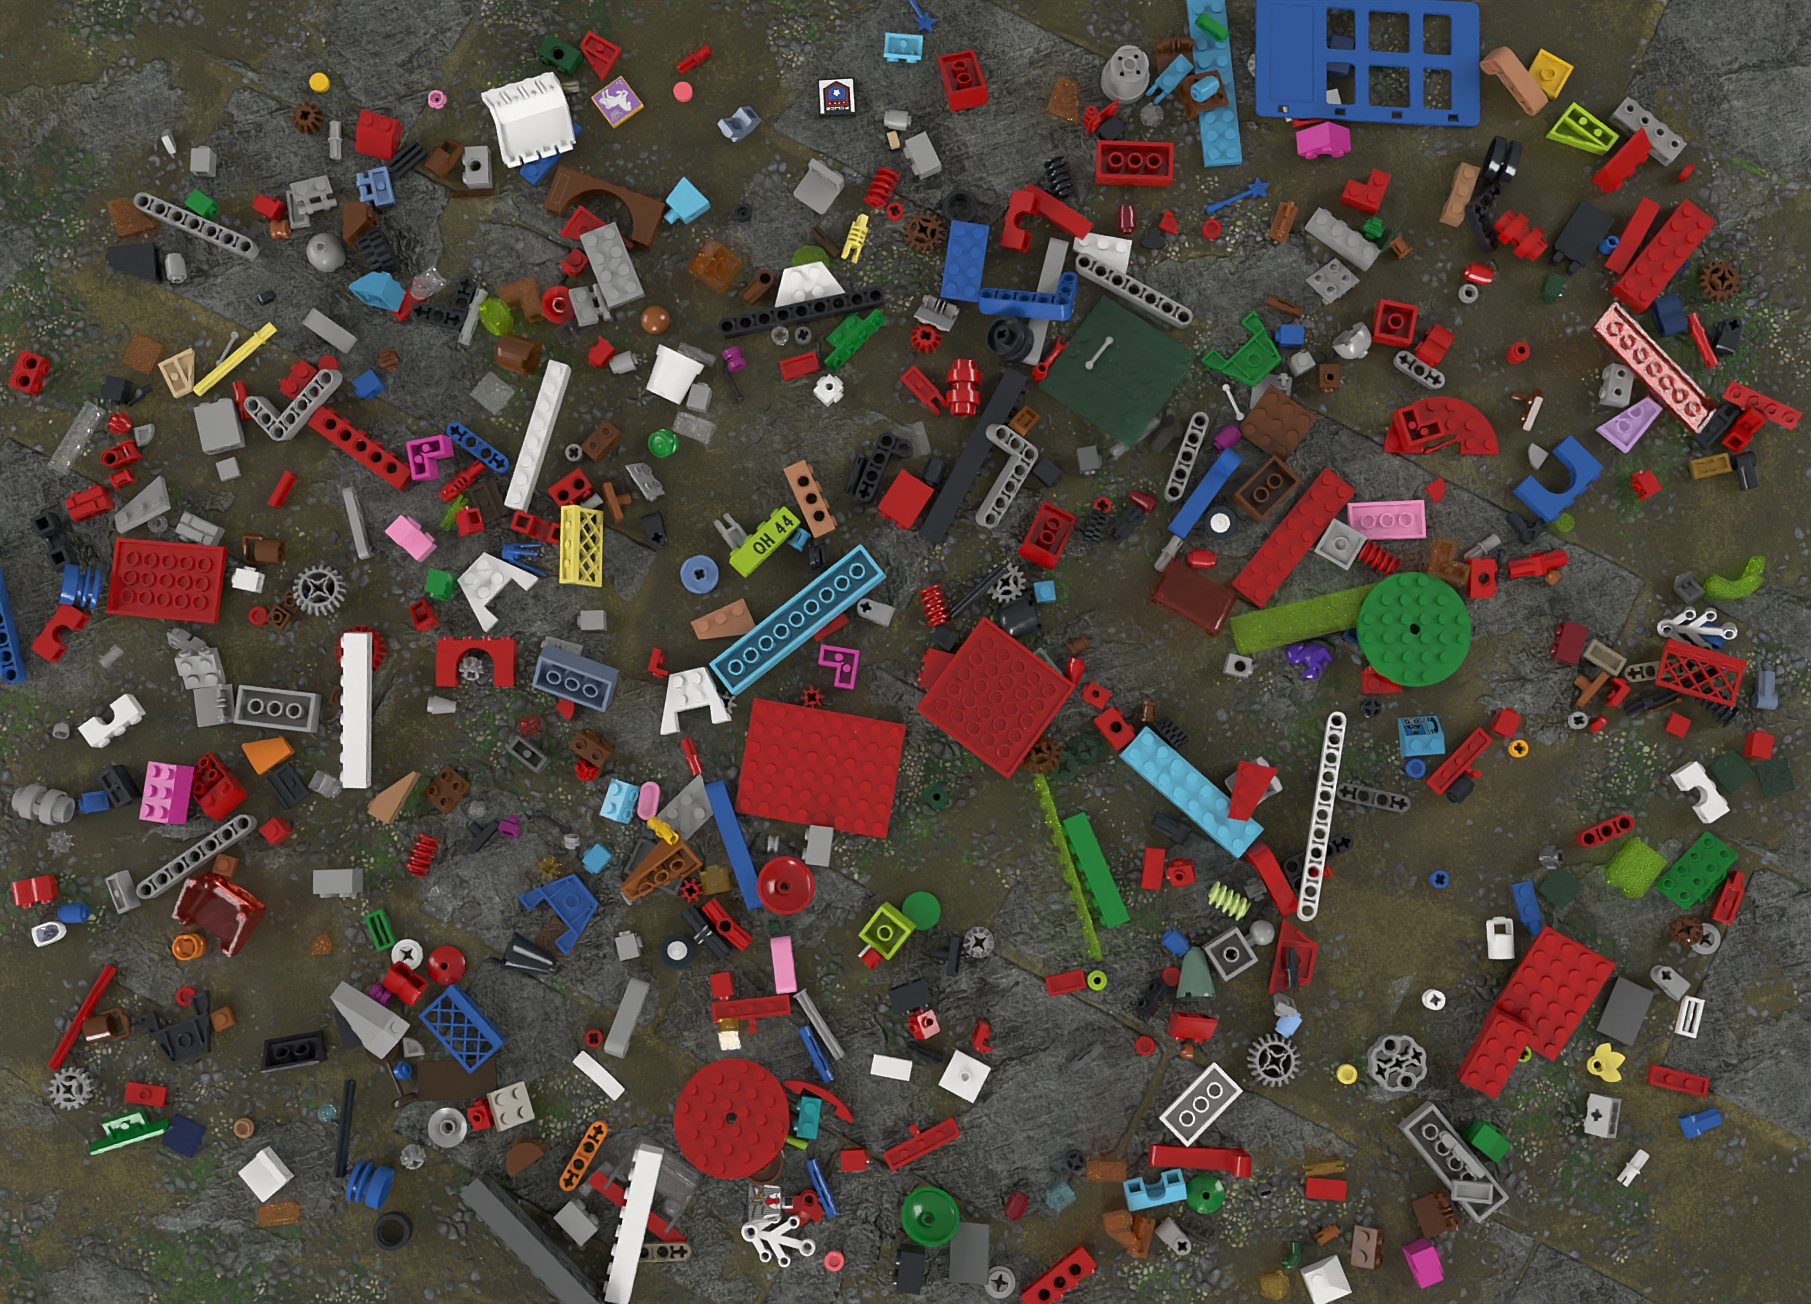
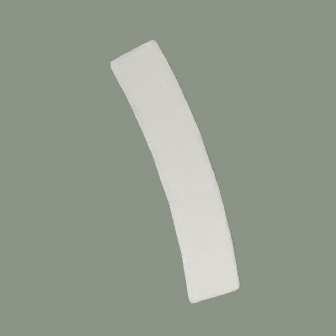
[573,1051,625,1101]

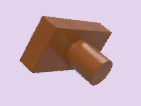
[1008,405,1041,437]
[601,482,631,524]
[1574,672,1609,709]

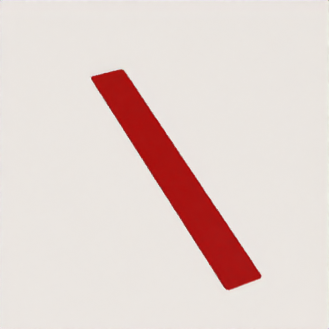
[588,1171,686,1248]

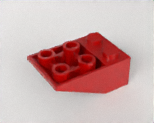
[190,751,248,822]

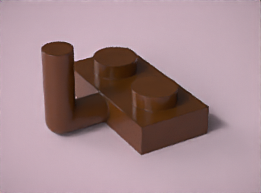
[1510,387,1544,431]

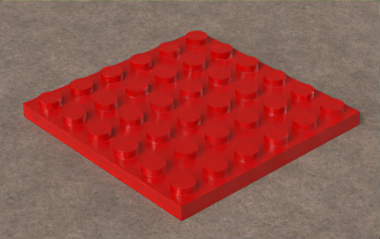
[915,616,1076,779]

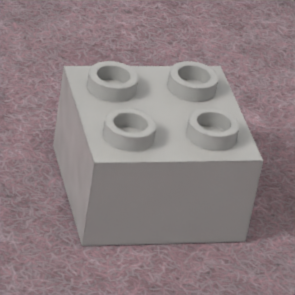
[313,869,363,898]

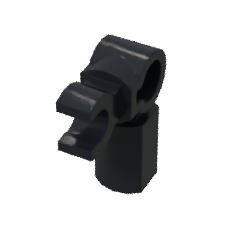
[1504,510,1550,545]

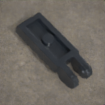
[1691,400,1740,450]

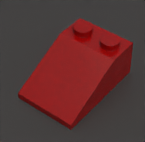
[937,49,987,111]
[1017,501,1078,571]
[1169,1011,1218,1043]

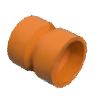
[172,933,207,960]

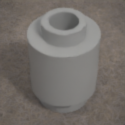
[884,110,912,131]
[165,253,187,283]
[609,351,639,374]

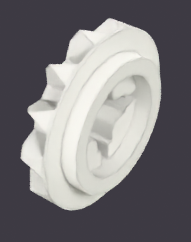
[392,939,423,970]

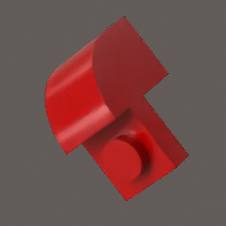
[1722,407,1767,453]

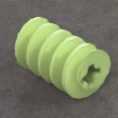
[1208,881,1252,921]

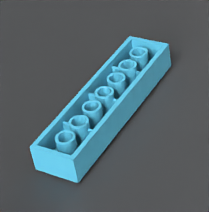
[1119,726,1264,858]

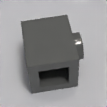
[1076,445,1102,476]

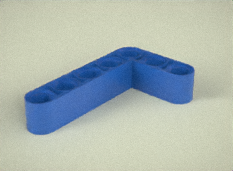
[979,272,1077,321]
[1167,447,1243,540]

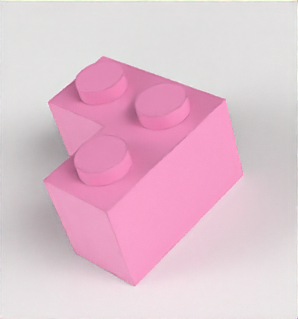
[385,515,437,563]

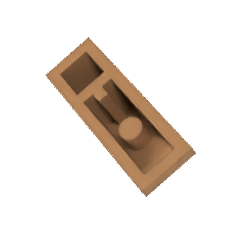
[367,771,421,824]

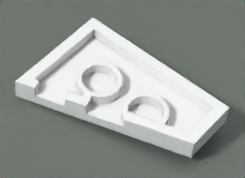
[1073,233,1132,274]

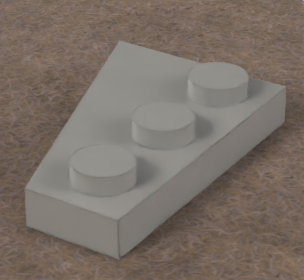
[114,476,171,534]

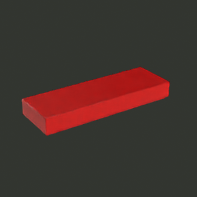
[1646,1064,1710,1097]

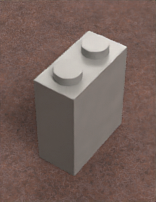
[194,398,246,455]

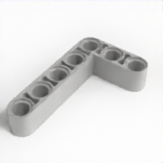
[244,369,342,441]
[976,424,1038,528]

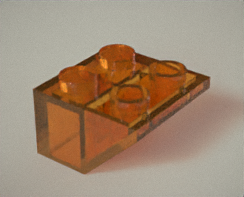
[1100,1207,1137,1251]

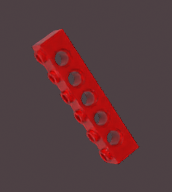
[307,405,412,492]

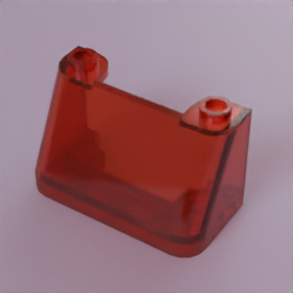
[1148,558,1238,638]
[171,871,267,957]

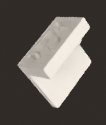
[239,1146,294,1202]

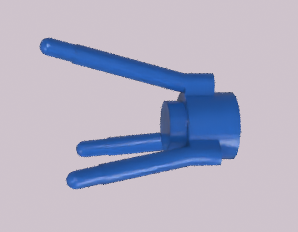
[502,542,546,576]

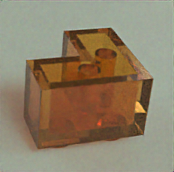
[497,276,546,323]
[1424,537,1471,587]

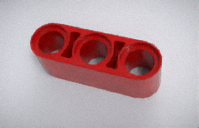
[1575,814,1634,847]

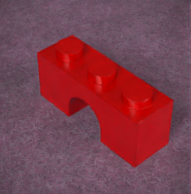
[1000,190,1041,253]
[510,510,561,546]
[31,603,91,663]

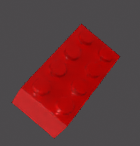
[1095,140,1174,187]
[1456,1007,1534,1099]

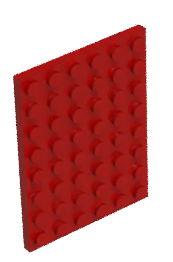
[734,698,906,839]

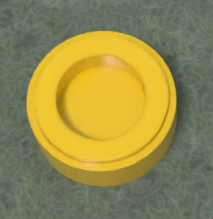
[309,73,330,93]

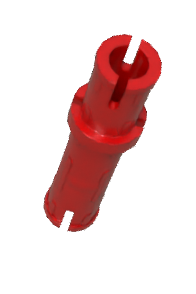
[1687,312,1719,369]

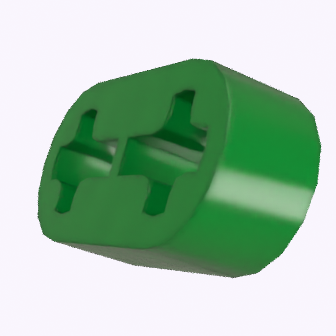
[1195,13,1229,43]

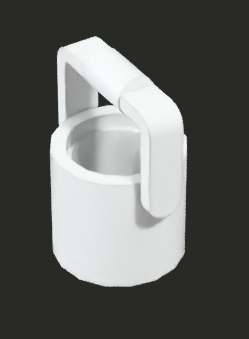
[1486,916,1515,959]

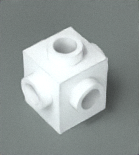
[813,374,844,407]

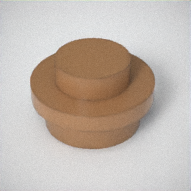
[234,1118,254,1138]

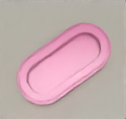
[637,782,660,820]

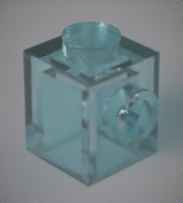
[1045,1179,1077,1212]

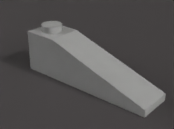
[330,981,410,1059]

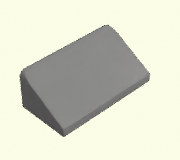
[105,870,141,914]

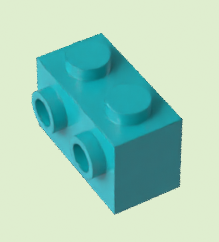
[794,1094,822,1139]

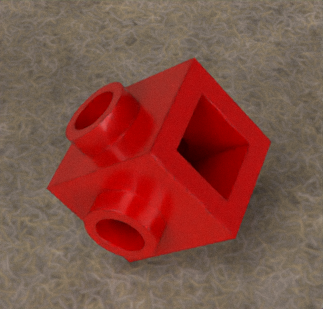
[1166,858,1196,888]
[907,1008,940,1039]
[467,1097,495,1131]

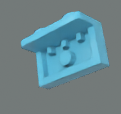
[884,32,923,63]
[599,778,640,824]

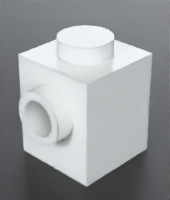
[232,566,265,593]

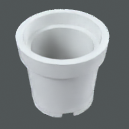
[646,344,704,404]

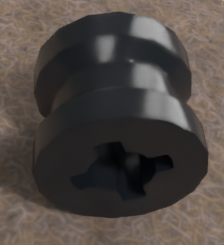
[1360,698,1382,718]
[1065,1149,1085,1172]

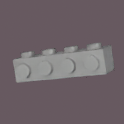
[1608,97,1687,166]
[1304,207,1381,272]

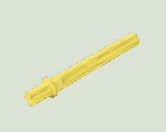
[193,322,277,396]

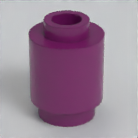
[1213,425,1241,452]

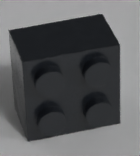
[888,976,933,1016]
[893,1243,925,1295]

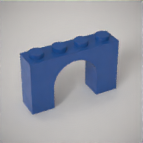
[1512,435,1603,523]

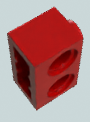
[8,350,51,396]
[548,468,595,508]

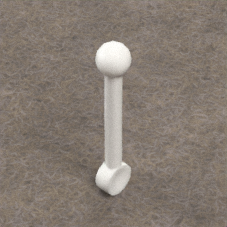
[1222,384,1244,421]

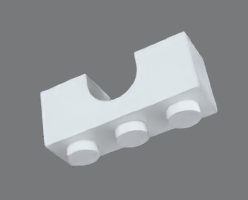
[78,694,146,748]
[1670,762,1730,823]

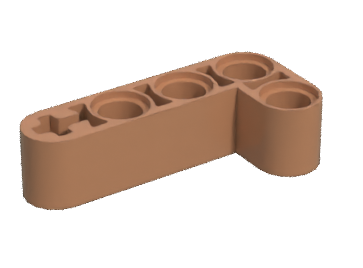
[1479,47,1548,116]

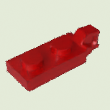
[1710,870,1745,926]

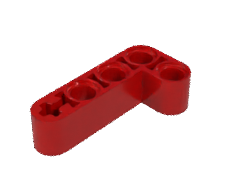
[1244,840,1298,918]

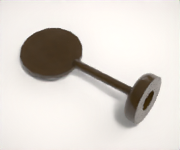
[365,1041,419,1110]

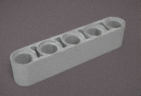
[1164,412,1209,503]

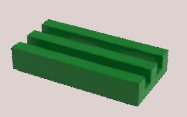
[364,908,397,952]

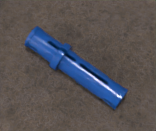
[798,1025,835,1084]
[805,1158,839,1218]

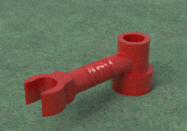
[1031,336,1069,382]

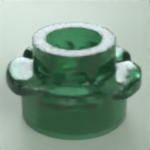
[766,918,782,937]

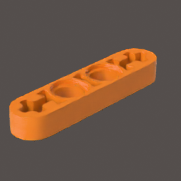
[559,1120,608,1191]

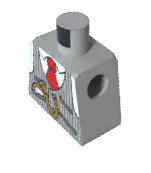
[749,1183,793,1225]

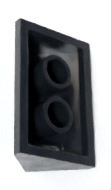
[260,1030,328,1074]

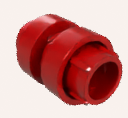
[1493,209,1549,261]
[946,359,981,417]

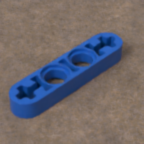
[447,422,511,474]

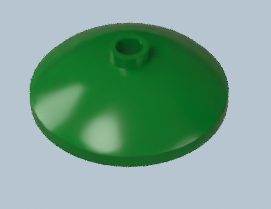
[901,1187,959,1247]

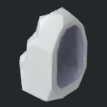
[32,921,67,947]

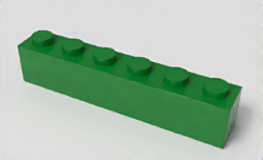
[1060,812,1130,929]

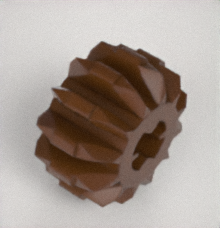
[291,102,325,136]

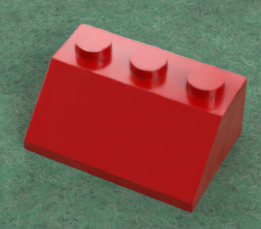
[1591,127,1652,194]

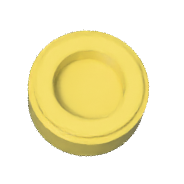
[1336,1064,1357,1084]

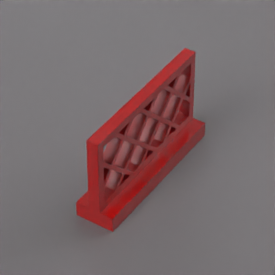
[1655,639,1747,707]

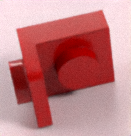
[559,248,590,278]
[648,648,669,678]
[1605,677,1631,708]

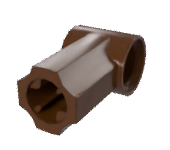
[740,269,775,306]

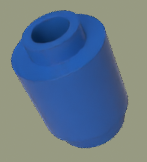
[57,903,90,923]
[1162,928,1191,957]

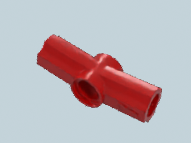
[1506,549,1568,578]
[702,898,753,951]

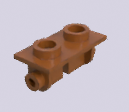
[1268,201,1298,243]
[1127,1214,1156,1259]

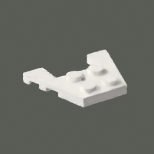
[458,553,539,633]
[661,667,731,735]

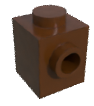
[1316,364,1340,394]

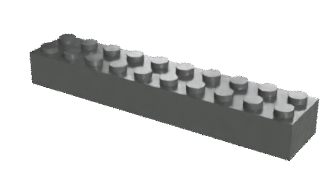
[460,1171,613,1304]

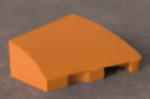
[241,737,295,775]

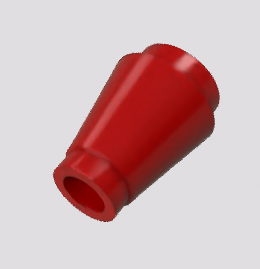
[1066,657,1085,686]

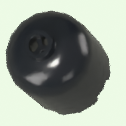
[994,594,1043,639]

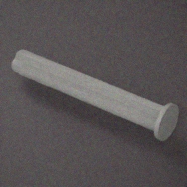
[793,988,844,1060]

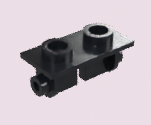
[1106,504,1146,544]
[1135,977,1170,1019]

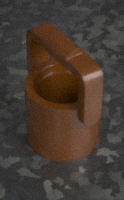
[424,138,464,180]
[241,533,286,565]
[83,1006,131,1044]

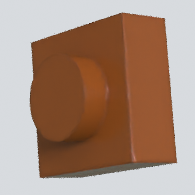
[212,853,239,877]
[210,1006,237,1032]

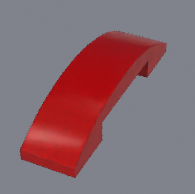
[783,1079,854,1123]

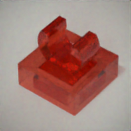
[520,715,541,735]

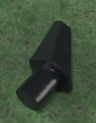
[127,384,153,407]

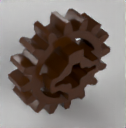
[903,211,944,253]
[1697,260,1742,302]
[1021,735,1061,776]

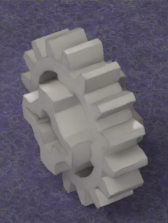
[987,562,1026,603]
[49,1066,95,1110]

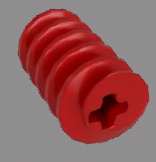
[864,167,900,210]
[1357,538,1401,578]
[919,584,951,626]
[404,834,441,877]

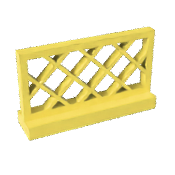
[559,505,603,587]

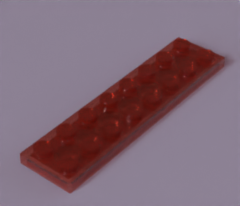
[1590,301,1719,435]

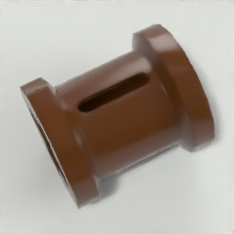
[1066,634,1091,658]
[1139,701,1159,723]

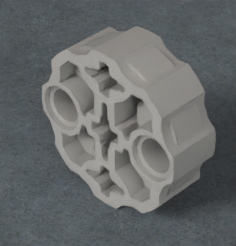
[1367,1033,1427,1092]

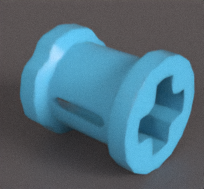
[788,527,812,552]

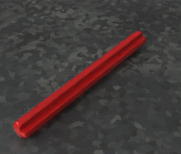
[48,964,116,1070]

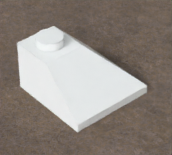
[1300,1254,1352,1304]

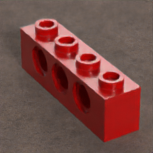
[1019,1243,1097,1304]

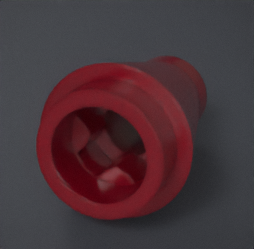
[1128,489,1158,513]

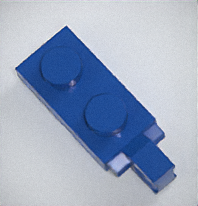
[1510,880,1542,936]

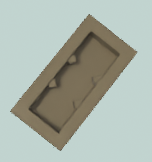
[1582,639,1627,677]

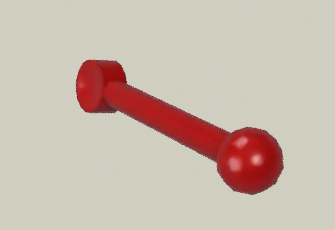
[1424,434,1463,454]

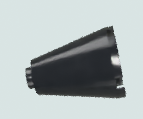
[499,931,557,975]

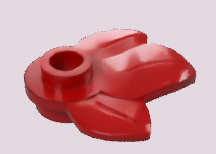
[784,1189,823,1227]

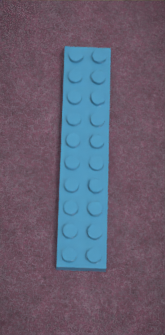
[1186,0,1242,167]

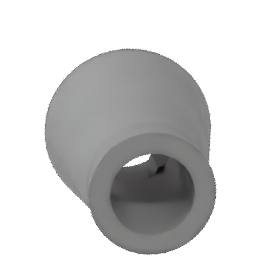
[427,695,456,714]

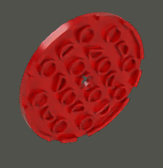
[674,1058,791,1180]

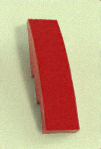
[1024,183,1093,241]
[1604,196,1661,275]

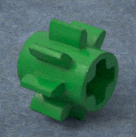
[1361,217,1385,242]

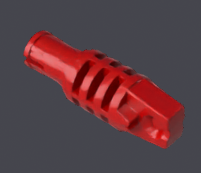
[438,459,485,503]

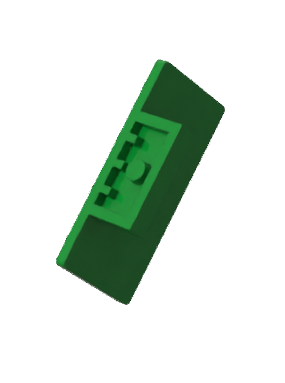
[1655,832,1738,911]

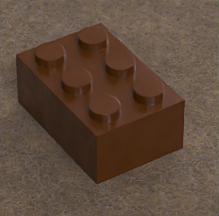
[1231,454,1302,524]

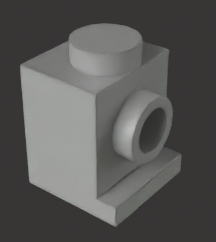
[1286,351,1315,378]

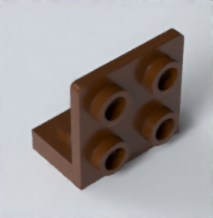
[1177,70,1229,121]

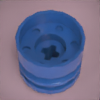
[59,564,102,608]
[345,1159,394,1210]

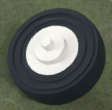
[1204,505,1239,540]
[659,935,695,970]

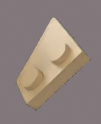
[158,348,195,399]

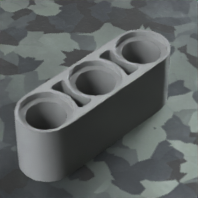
[302,308,358,355]

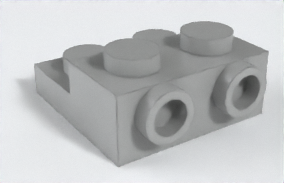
[174,647,226,689]

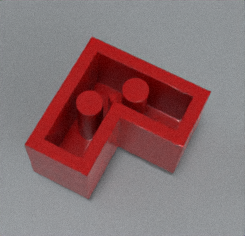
[1338,169,1391,216]
[1392,404,1446,450]

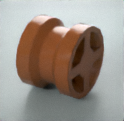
[270,220,291,240]

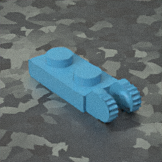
[1145,54,1194,105]

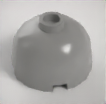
[307,233,346,272]
[1333,322,1372,359]

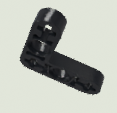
[1465,182,1503,252]
[411,276,476,331]

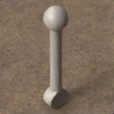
[216,331,239,367]
[1085,337,1113,370]

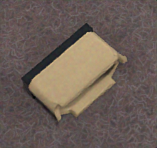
[885,130,901,152]

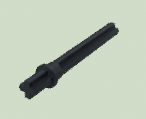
[1623,668,1720,717]

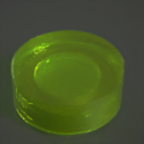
[1554,513,1575,533]

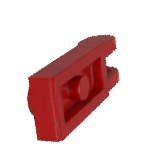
[900,365,948,416]

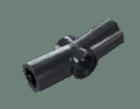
[681,905,732,961]

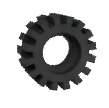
[1082,508,1108,545]
[1154,716,1189,751]

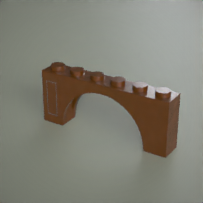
[543,165,667,250]

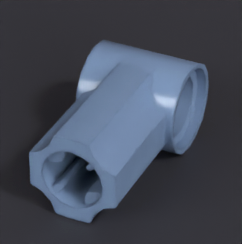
[1751,671,1778,710]

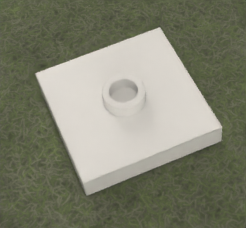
[938,1049,991,1103]

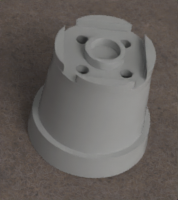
[1101,45,1149,104]

